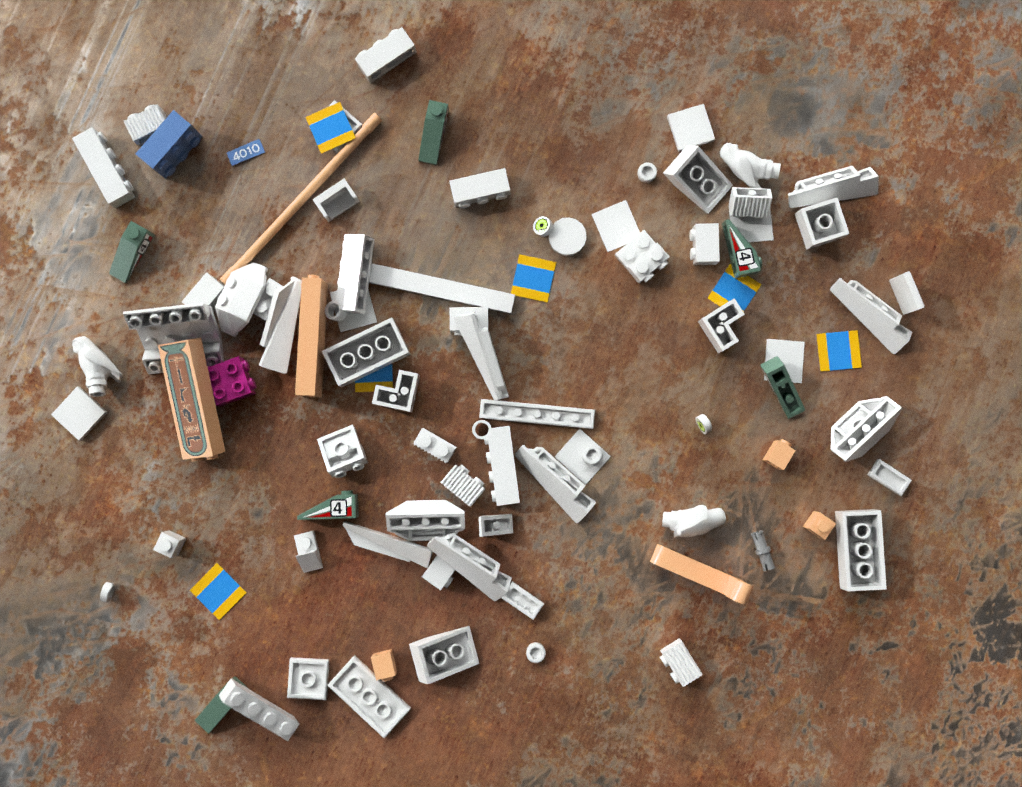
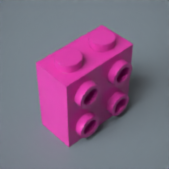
[208,356,256,407]

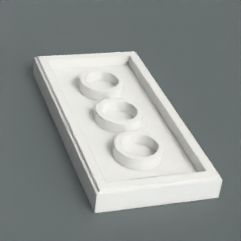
[327,655,411,738]

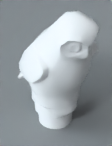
[720,143,781,188]
[72,336,123,397]
[662,505,726,537]

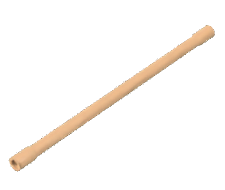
[220,113,382,284]

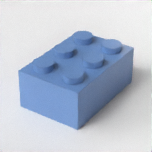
[135,110,202,179]

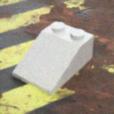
[663,145,733,214]
[409,626,479,684]

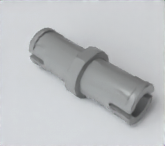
[751,530,775,571]

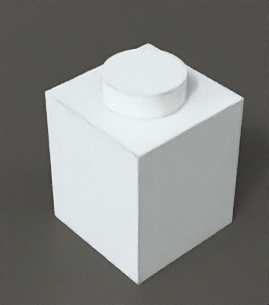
[153,530,186,558]

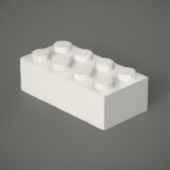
[322,318,411,387]
[835,509,887,591]

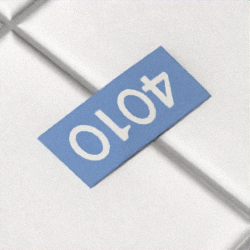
[227,139,265,166]

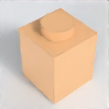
[763,439,796,470]
[803,511,836,540]
[371,649,397,682]

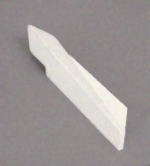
[788,166,879,208]
[259,276,302,374]
[830,278,912,354]
[454,311,509,400]
[515,445,596,523]
[343,521,433,568]
[427,533,512,601]

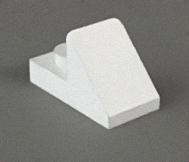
[479,514,513,537]
[294,530,323,573]

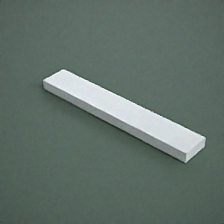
[479,399,595,429]

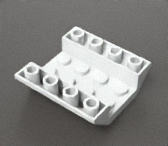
[123,303,224,374]

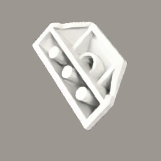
[215,262,268,337]
[831,396,902,462]
[386,500,465,541]

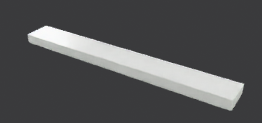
[369,263,515,314]

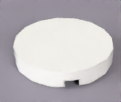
[549,217,587,256]

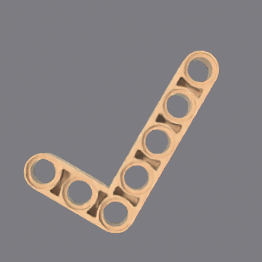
[650,544,754,605]

